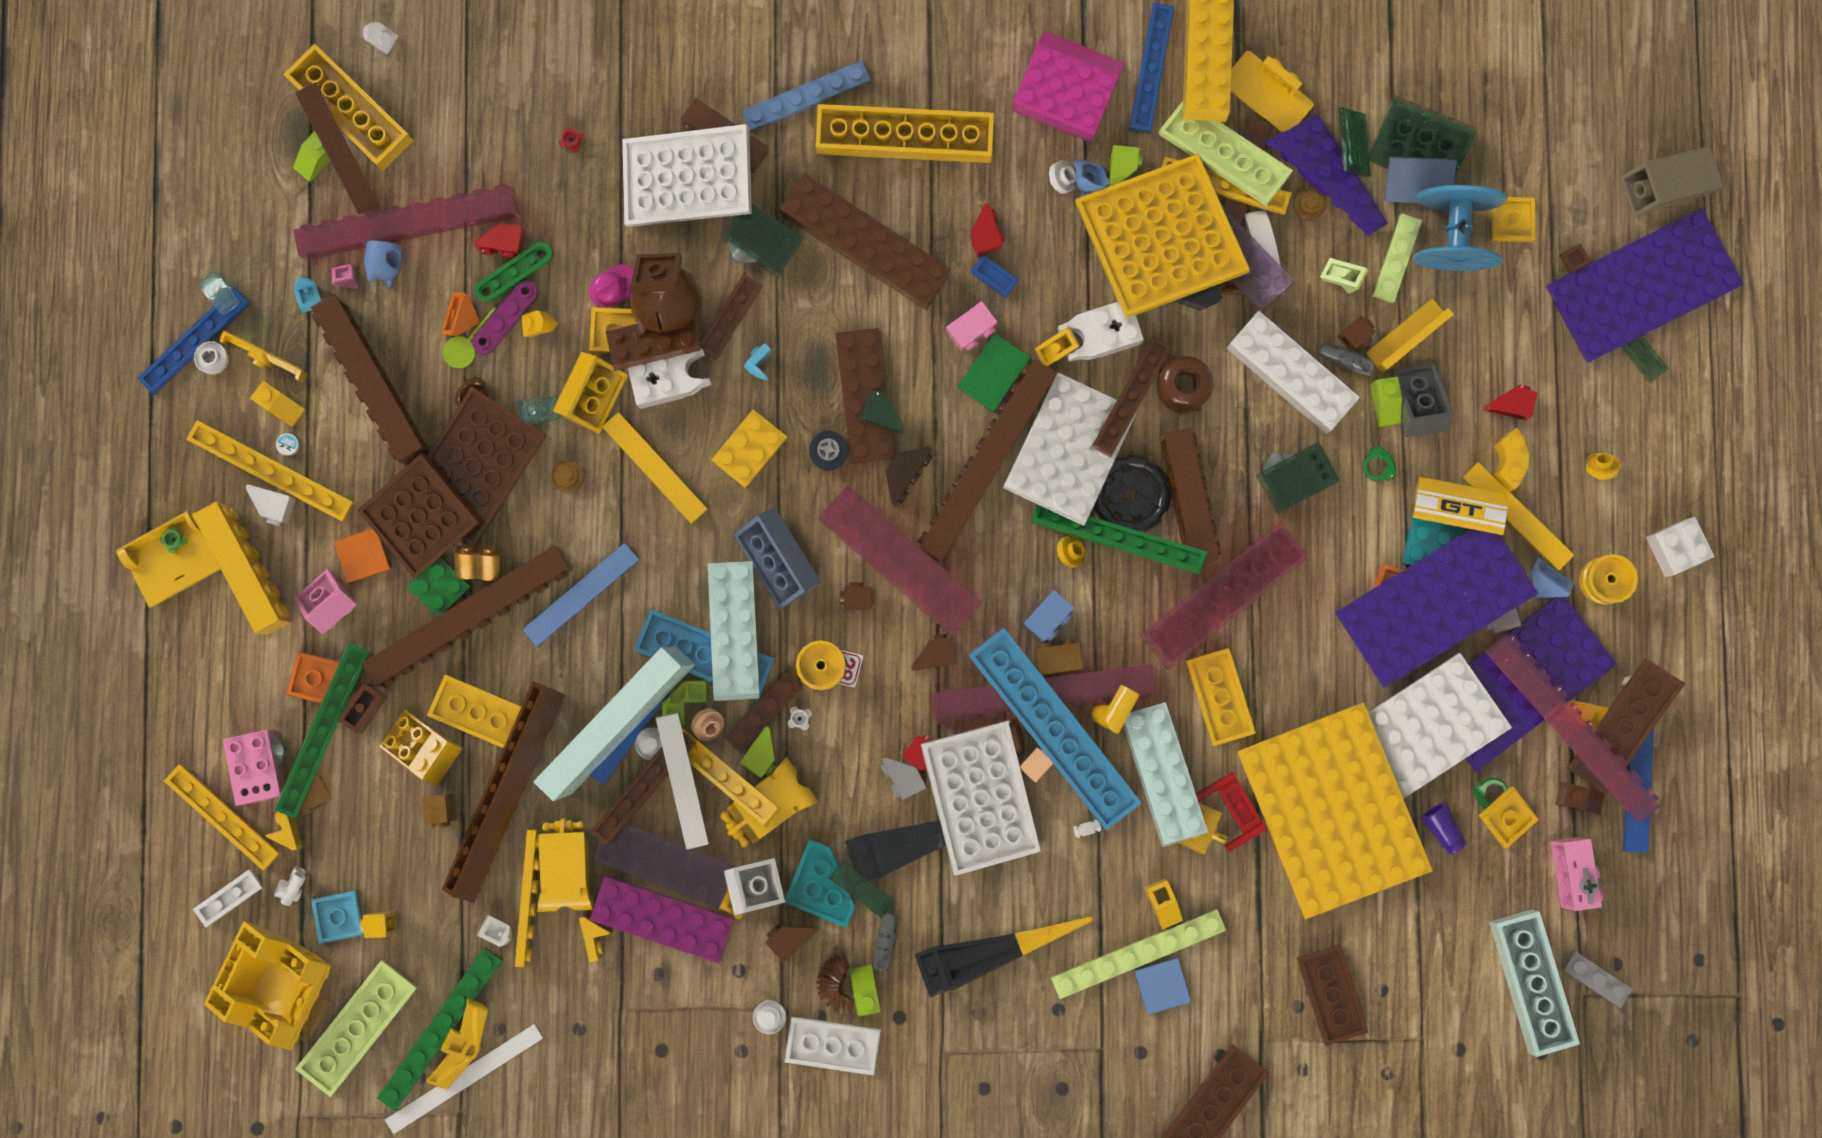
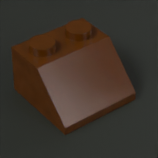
[765,923,819,963]

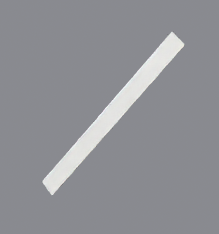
[385,1024,543,1134]

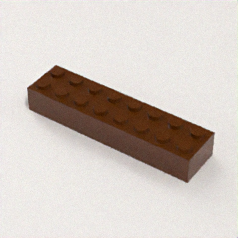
[780,173,951,311]
[311,294,430,465]

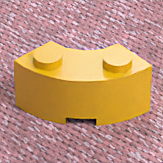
[1493,428,1529,492]

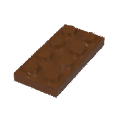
[606,319,701,371]
[1296,944,1369,1046]

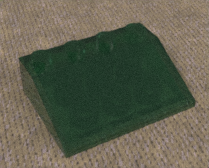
[1367,95,1477,179]

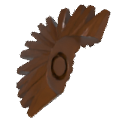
[816,952,854,1015]

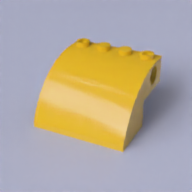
[204,921,331,1050]

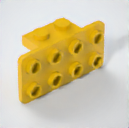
[1231,51,1314,133]

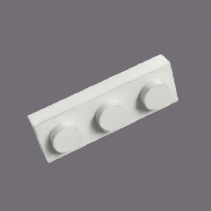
[193,869,264,928]

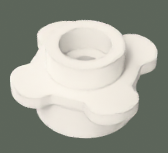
[788,706,812,731]

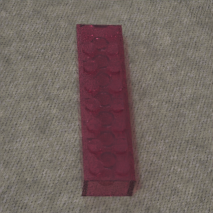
[818,485,982,638]
[1139,522,1309,670]

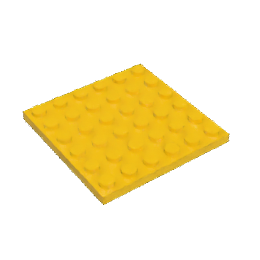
[1075,154,1250,319]

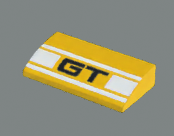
[1413,477,1509,535]

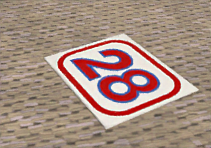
[839,649,863,688]

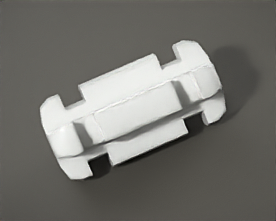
[1073,820,1101,838]

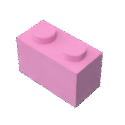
[946,301,997,352]

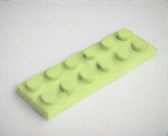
[1159,101,1293,207]
[295,959,418,1097]

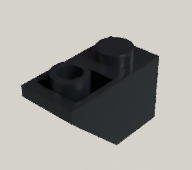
[1173,285,1223,311]

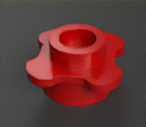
[559,127,584,152]

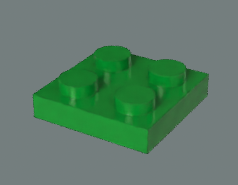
[407,557,472,617]

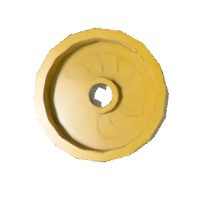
[1579,554,1638,605]
[796,640,846,691]

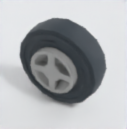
[809,431,848,470]

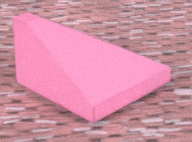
[331,263,358,289]

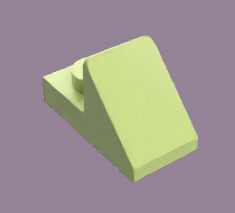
[1320,258,1368,294]

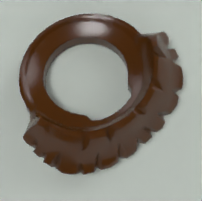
[454,377,489,407]
[1007,719,1024,757]

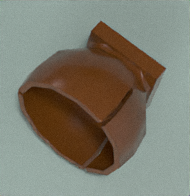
[629,252,701,332]

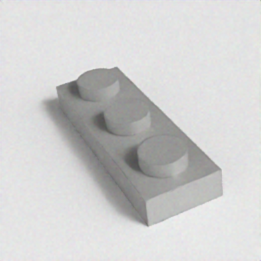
[1561,951,1633,1008]

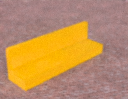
[1366,299,1454,373]

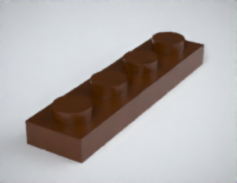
[700,273,763,360]
[725,673,802,754]

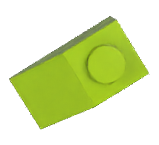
[293,131,330,182]
[1108,145,1143,187]
[1370,377,1402,427]
[739,726,776,778]
[850,964,881,1017]

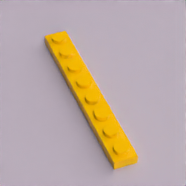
[186,420,354,522]

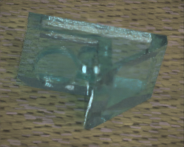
[517,396,562,426]

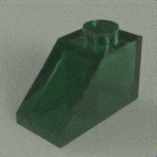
[861,391,904,435]

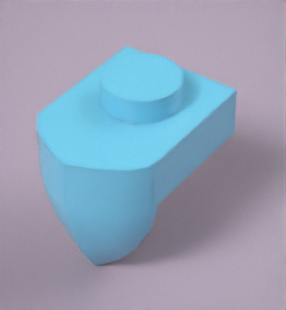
[294,276,321,313]
[744,343,772,380]

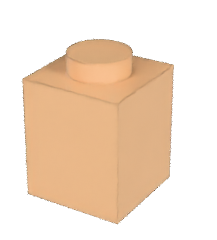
[1019,747,1053,783]

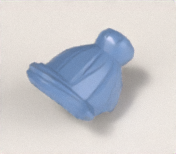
[1073,159,1110,197]

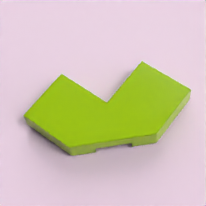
[662,680,708,726]

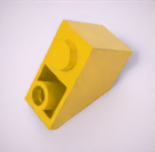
[1144,879,1183,930]

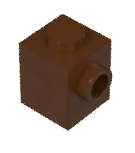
[1337,315,1376,351]
[840,582,872,611]

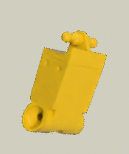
[720,757,819,848]
[537,818,595,912]

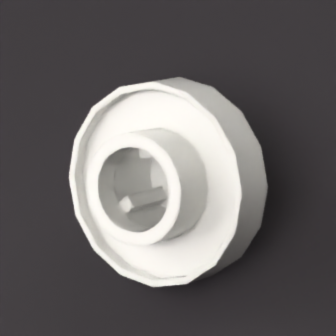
[1049,160,1077,194]
[194,341,229,375]
[635,728,662,760]
[753,1000,786,1034]

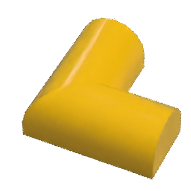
[1092,684,1139,734]

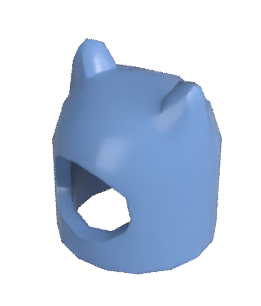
[364,241,403,288]

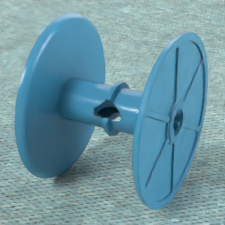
[1413,185,1507,271]

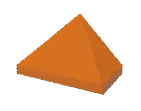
[441,292,480,336]

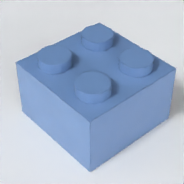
[1022,590,1074,643]

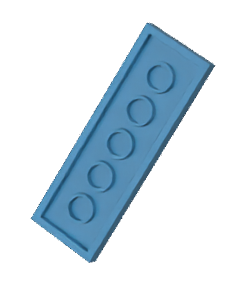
[634,609,775,700]

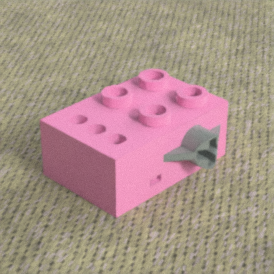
[223,729,288,806]
[1550,837,1603,911]

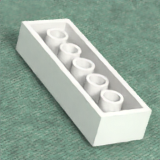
[1226,311,1360,434]

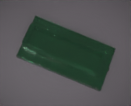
[1338,107,1371,177]

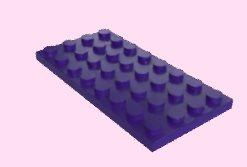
[1546,208,1744,363]
[1335,529,1539,688]
[1465,597,1617,772]

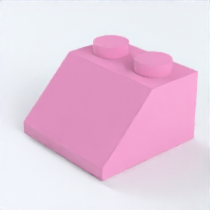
[294,568,357,634]

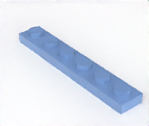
[742,60,870,133]

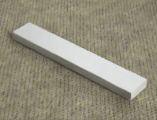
[656,712,708,850]

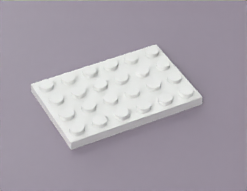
[622,124,752,227]
[1003,373,1137,526]
[1368,653,1512,799]
[921,721,1041,876]

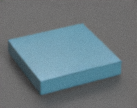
[311,890,364,944]

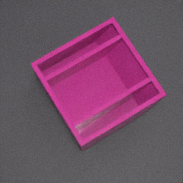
[1012,31,1125,143]

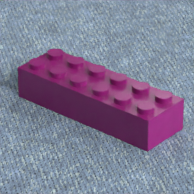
[590,875,735,963]

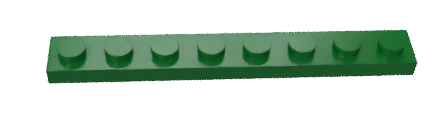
[1031,505,1208,575]
[273,643,369,819]
[377,947,503,1111]

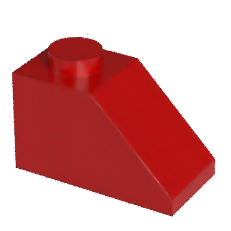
[1483,385,1538,421]

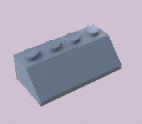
[734,508,822,610]

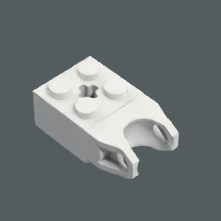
[1057,302,1144,362]
[628,349,712,409]

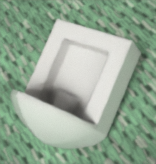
[363,22,398,54]
[477,915,512,947]

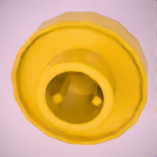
[1586,452,1620,480]
[1057,535,1086,568]

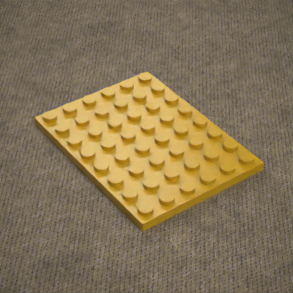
[1237,702,1433,919]

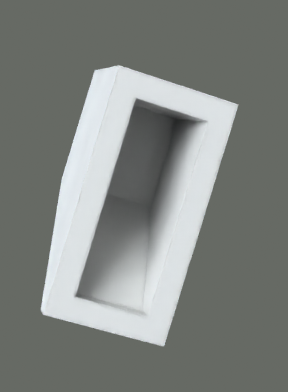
[246,484,296,526]

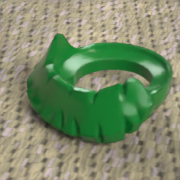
[1362,446,1397,481]
[1473,778,1508,809]

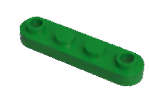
[475,242,553,303]

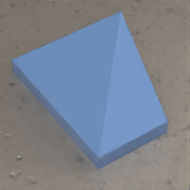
[1531,557,1574,598]

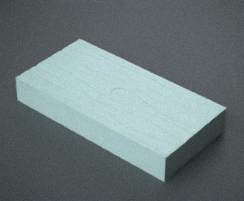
[533,646,695,801]

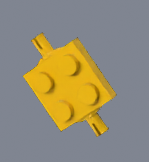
[1178,802,1229,855]

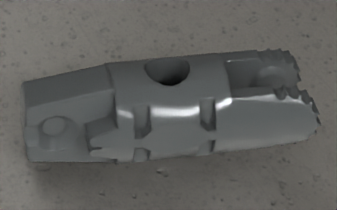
[1319,342,1374,375]
[874,913,898,971]

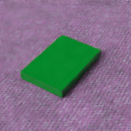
[957,333,1031,413]

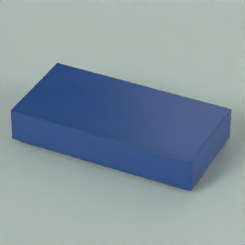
[970,254,1019,299]

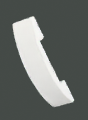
[1244,210,1284,299]

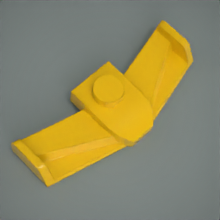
[220,331,307,383]
[426,998,489,1090]

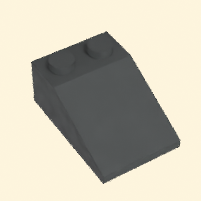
[1391,363,1454,437]

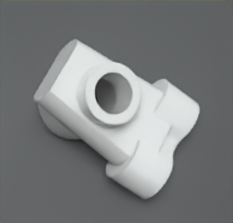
[274,867,306,906]

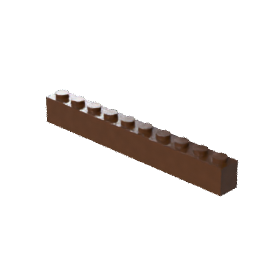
[918,359,1057,563]
[362,545,572,688]
[441,681,565,903]

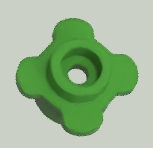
[160,527,187,553]

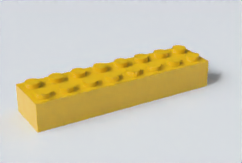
[816,104,994,163]

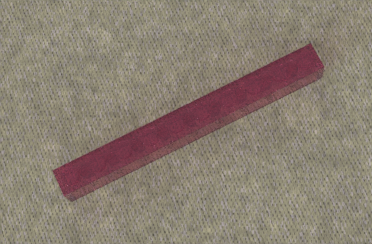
[293,184,519,260]
[1484,633,1660,823]
[930,664,1156,724]

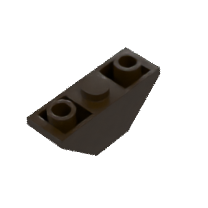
[885,446,933,506]

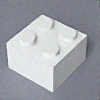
[1646,517,1714,577]
[724,858,785,915]

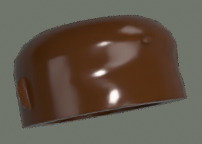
[1156,356,1214,413]

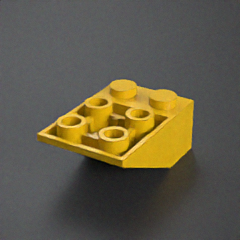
[380,709,463,786]

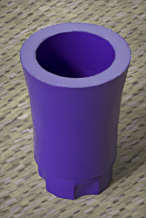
[1420,802,1467,854]

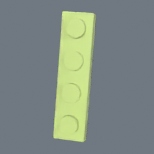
[1372,213,1422,303]

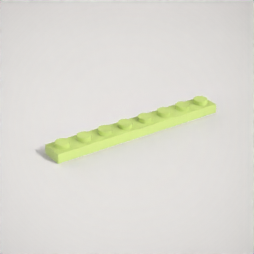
[1051,909,1226,999]

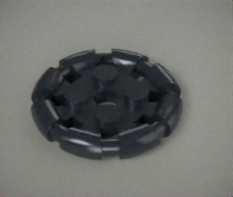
[1093,455,1171,532]

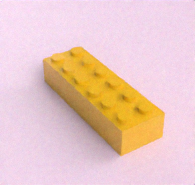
[1182,0,1234,122]
[283,44,413,172]
[192,502,292,635]

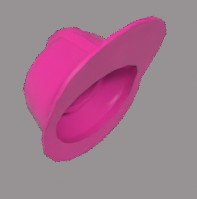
[589,264,634,308]

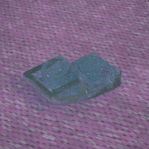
[198,270,241,316]

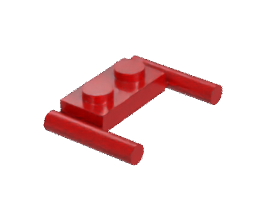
[1195,772,1267,853]

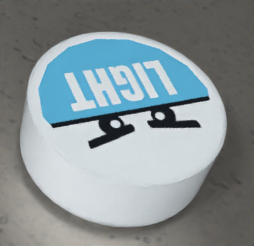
[276,433,300,456]

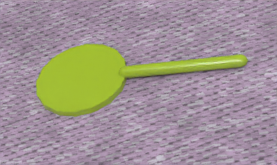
[442,307,497,369]

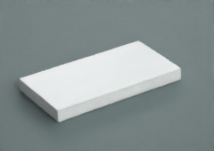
[785,1016,881,1076]

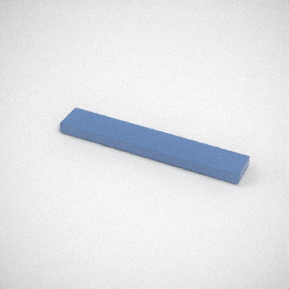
[522,543,640,647]

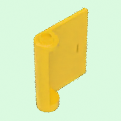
[116,510,221,608]

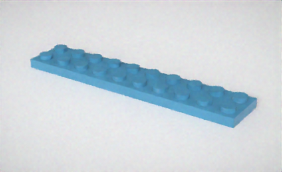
[968,627,1141,830]

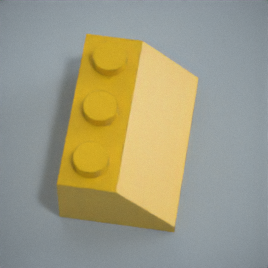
[553,352,628,434]

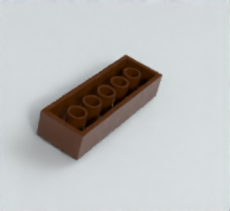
[1159,427,1221,564]

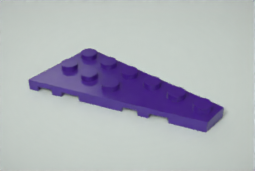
[1266,114,1388,236]

